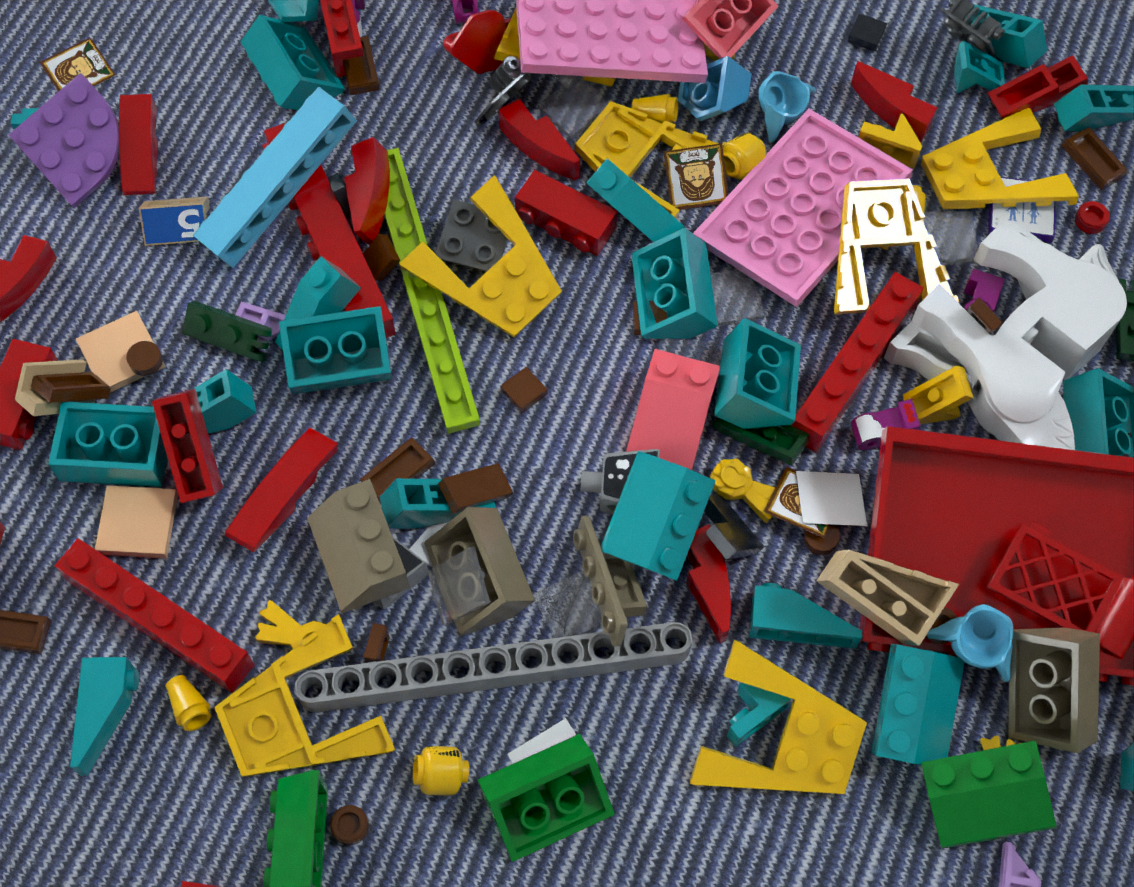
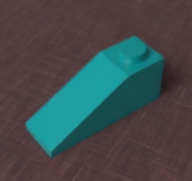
[970,4,1047,68]
[1054,85,1134,131]
[586,158,685,242]
[275,256,361,350]
[193,369,257,434]
[380,478,496,529]
[749,583,862,649]
[70,657,139,776]

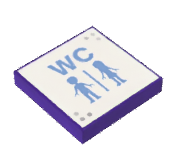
[988,177,1056,243]

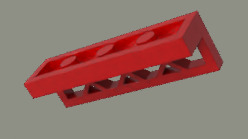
[320,0,364,78]

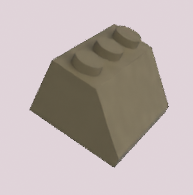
[307,479,410,613]
[424,507,535,636]
[1008,627,1100,753]

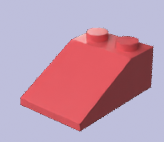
[682,0,778,59]
[626,349,720,470]

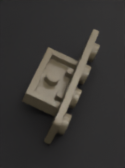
[573,516,647,646]

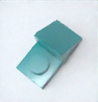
[954,41,1005,93]
[727,682,793,748]

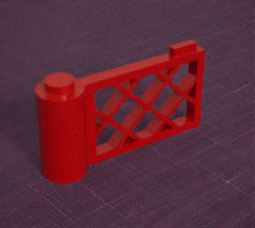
[987,521,1134,660]

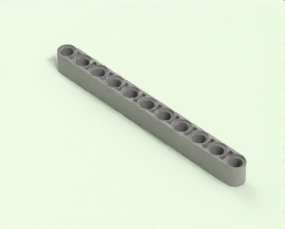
[295,622,692,713]

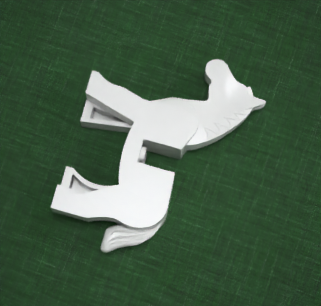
[884,220,1127,450]

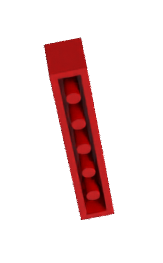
[791,272,924,453]
[54,538,255,693]

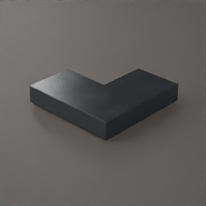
[704,495,764,559]

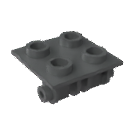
[940,0,1005,59]
[474,56,531,124]
[435,199,508,272]

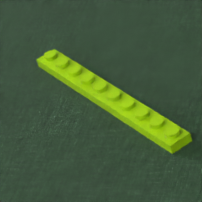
[385,148,480,434]

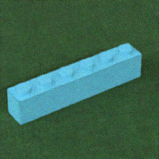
[193,87,357,268]

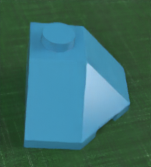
[678,56,752,121]

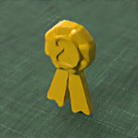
[710,458,775,523]
[255,600,329,667]

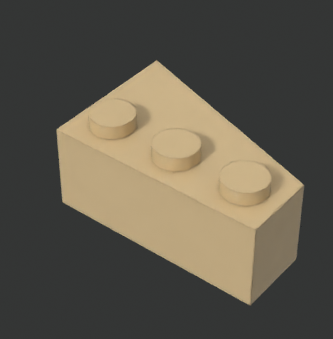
[817,550,959,646]

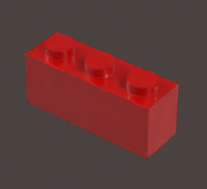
[515,169,618,256]
[0,339,58,451]
[152,388,223,503]

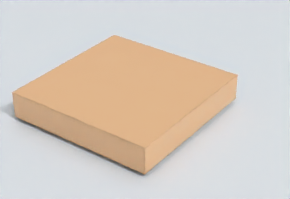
[76,311,166,393]
[95,485,178,558]

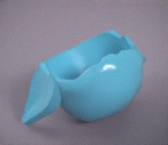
[758,71,816,143]
[927,604,1013,682]

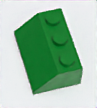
[478,734,615,862]
[921,741,1057,849]
[264,770,328,887]

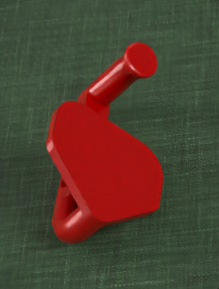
[443,10,512,74]

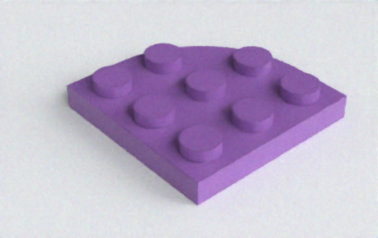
[9,73,119,208]

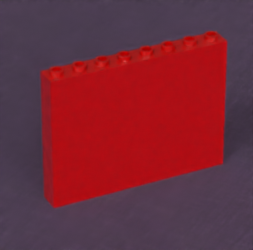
[860,426,1134,686]

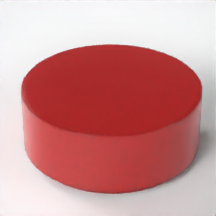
[1075,201,1110,234]

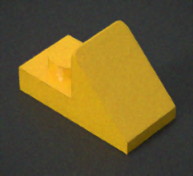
[858,113,922,169]
[903,365,974,425]

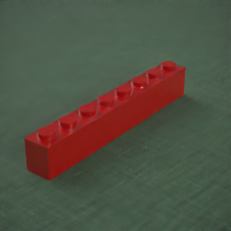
[262,122,396,338]

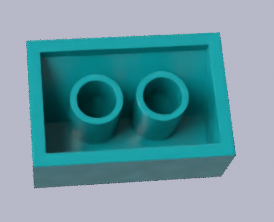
[240,15,345,110]
[631,227,718,339]
[279,306,392,395]
[714,318,801,429]
[1062,368,1134,458]
[48,402,168,487]
[601,451,715,581]
[871,644,965,765]

